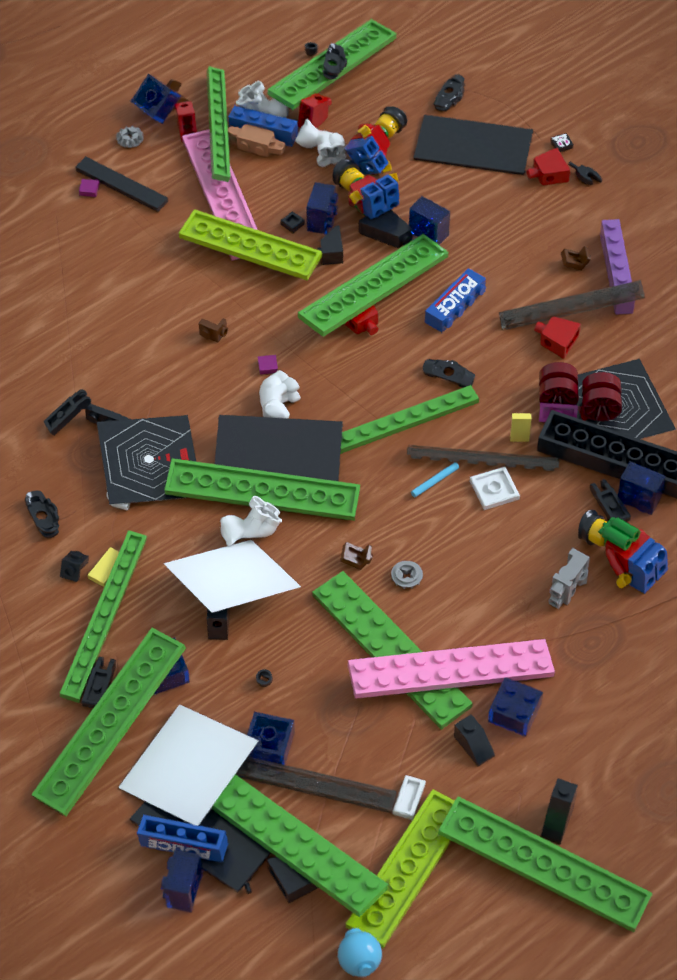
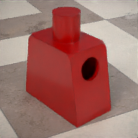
[298,93,332,128]
[175,101,197,142]
[526,148,570,186]
[344,305,379,335]
[534,317,581,359]

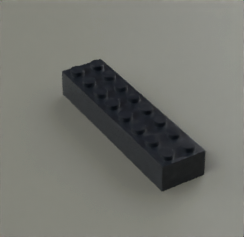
[537,410,677,498]

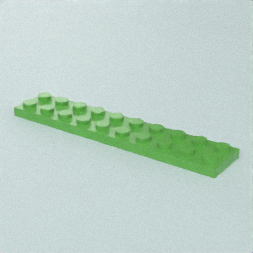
[267,19,397,110]
[298,234,449,337]
[165,458,360,521]
[312,571,473,730]
[31,628,186,817]
[211,774,388,917]
[438,796,653,932]

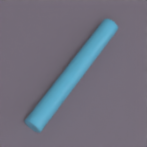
[411,462,459,498]

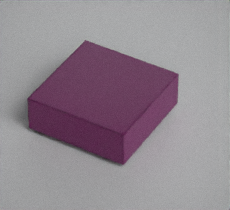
[79,179,100,197]
[258,355,278,375]

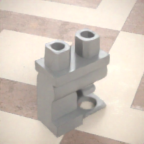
[549,548,590,609]

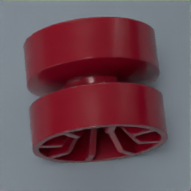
[539,362,579,405]
[582,372,622,421]

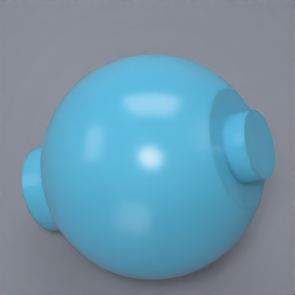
[338,928,382,977]

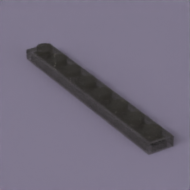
[499,280,645,330]
[407,445,559,471]
[235,756,397,813]

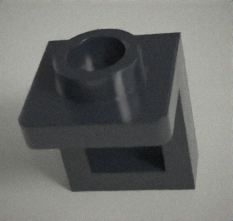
[60,551,89,582]

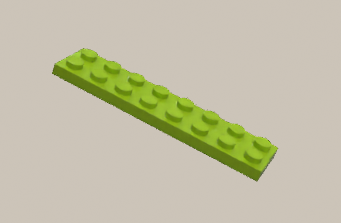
[179,209,322,281]
[346,789,455,949]

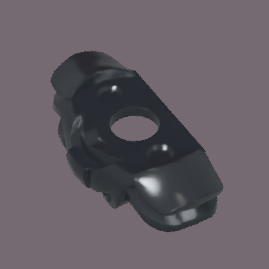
[323,43,347,80]
[433,74,465,111]
[423,359,475,388]
[25,490,59,538]

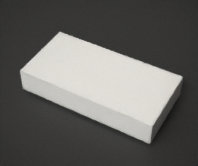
[393,775,426,820]

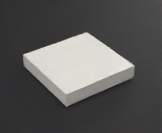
[470,467,520,510]

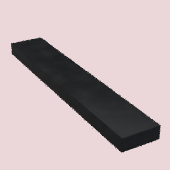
[75,157,168,212]

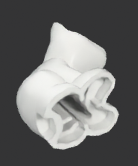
[236,81,289,118]
[296,119,346,167]
[259,370,301,418]
[220,496,282,546]

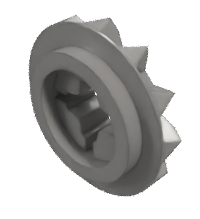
[117,126,144,148]
[391,561,423,589]

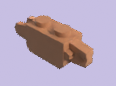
[228,124,285,158]

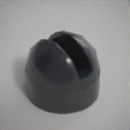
[305,42,318,56]
[256,669,273,687]

